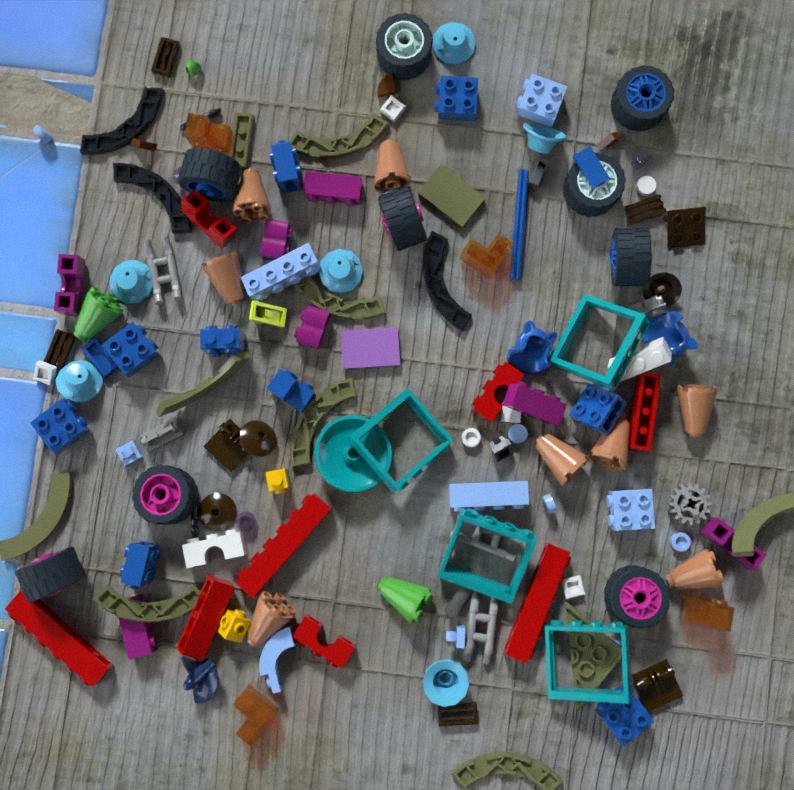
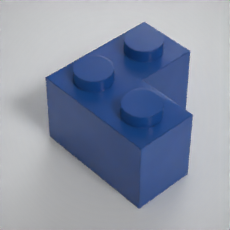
[266,369,316,413]

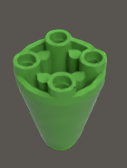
[73,286,124,341]
[378,576,434,624]

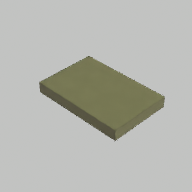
[418,164,485,228]

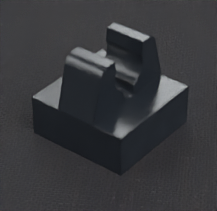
[490,436,514,462]

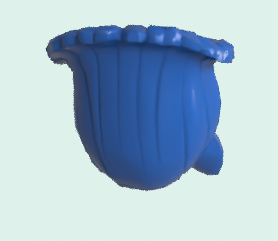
[643,311,698,367]
[506,321,557,375]

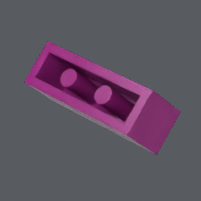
[303,171,363,206]
[502,382,567,426]
[118,593,158,660]

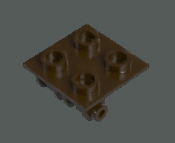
[664,207,706,248]
[203,419,249,472]
[631,659,684,712]

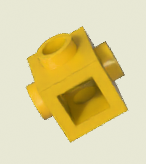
[217,609,251,643]

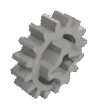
[667,483,712,525]

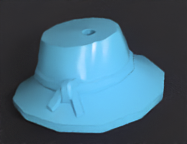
[432,22,475,65]
[523,123,566,154]
[319,249,363,293]
[110,260,153,304]
[56,360,103,402]
[423,659,469,707]

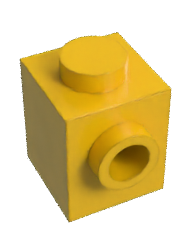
[265,468,291,494]

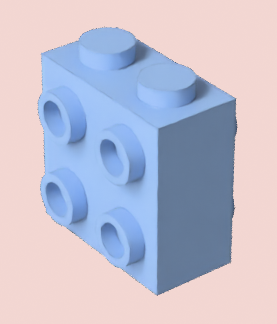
[515,74,567,127]
[606,489,655,531]

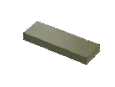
[229,112,254,170]

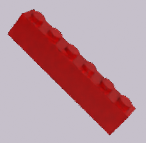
[235,493,332,598]
[503,542,571,664]
[5,590,114,687]

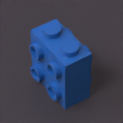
[435,76,478,122]
[269,141,304,193]
[102,322,160,378]
[200,325,246,357]
[569,383,627,436]
[30,399,91,454]
[120,541,161,589]
[594,686,655,746]

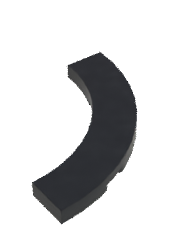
[80,86,164,155]
[113,163,192,234]
[423,231,472,332]

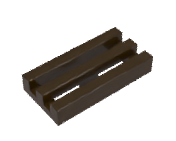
[151,37,180,78]
[624,195,667,225]
[43,329,76,370]
[437,702,478,727]

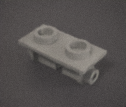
[627,296,666,325]
[141,417,183,452]

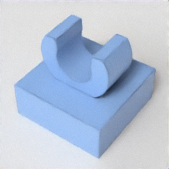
[116,440,143,466]
[446,625,465,648]

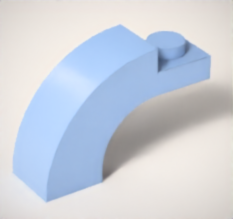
[259,624,296,694]

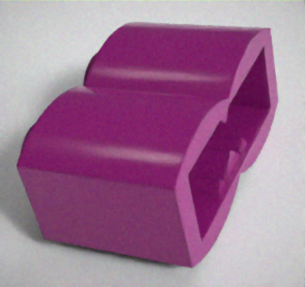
[260,219,293,260]
[294,305,330,350]

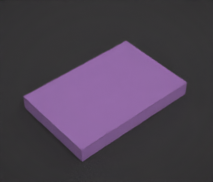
[341,327,400,369]

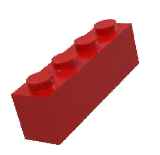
[628,372,661,452]
[176,575,235,661]

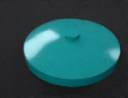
[314,415,392,493]

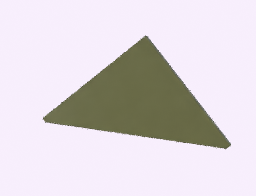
[565,601,622,710]

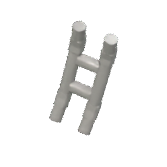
[143,235,181,305]
[450,512,522,562]
[463,590,498,664]

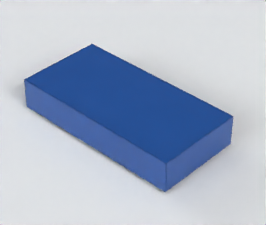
[572,146,610,190]
[81,337,119,378]

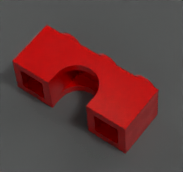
[181,189,237,249]
[471,361,524,423]
[292,614,356,668]

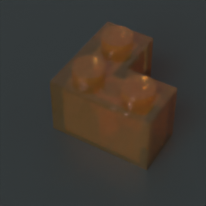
[184,113,232,154]
[459,233,514,280]
[679,593,735,632]
[233,684,279,746]

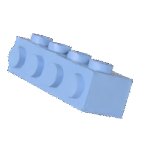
[240,243,322,302]
[449,481,529,511]

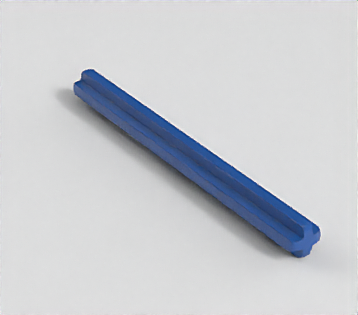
[510,170,529,280]

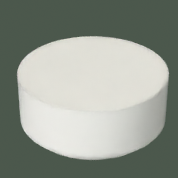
[636,176,656,196]
[461,428,481,447]

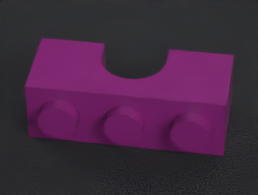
[54,254,85,316]
[700,517,766,571]

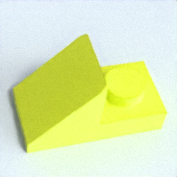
[249,300,287,328]

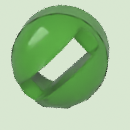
[185,59,201,76]

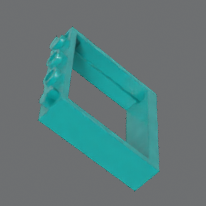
[549,294,651,391]
[348,388,453,493]
[437,508,537,604]
[545,620,632,704]

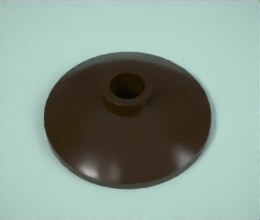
[643,272,682,307]
[239,420,277,457]
[198,493,237,531]

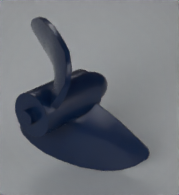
[181,656,219,704]

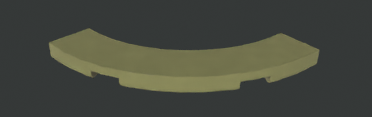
[289,113,389,159]
[293,276,387,320]
[156,352,251,417]
[291,378,356,468]
[0,472,72,560]
[732,492,794,557]
[92,584,201,622]
[451,752,563,790]

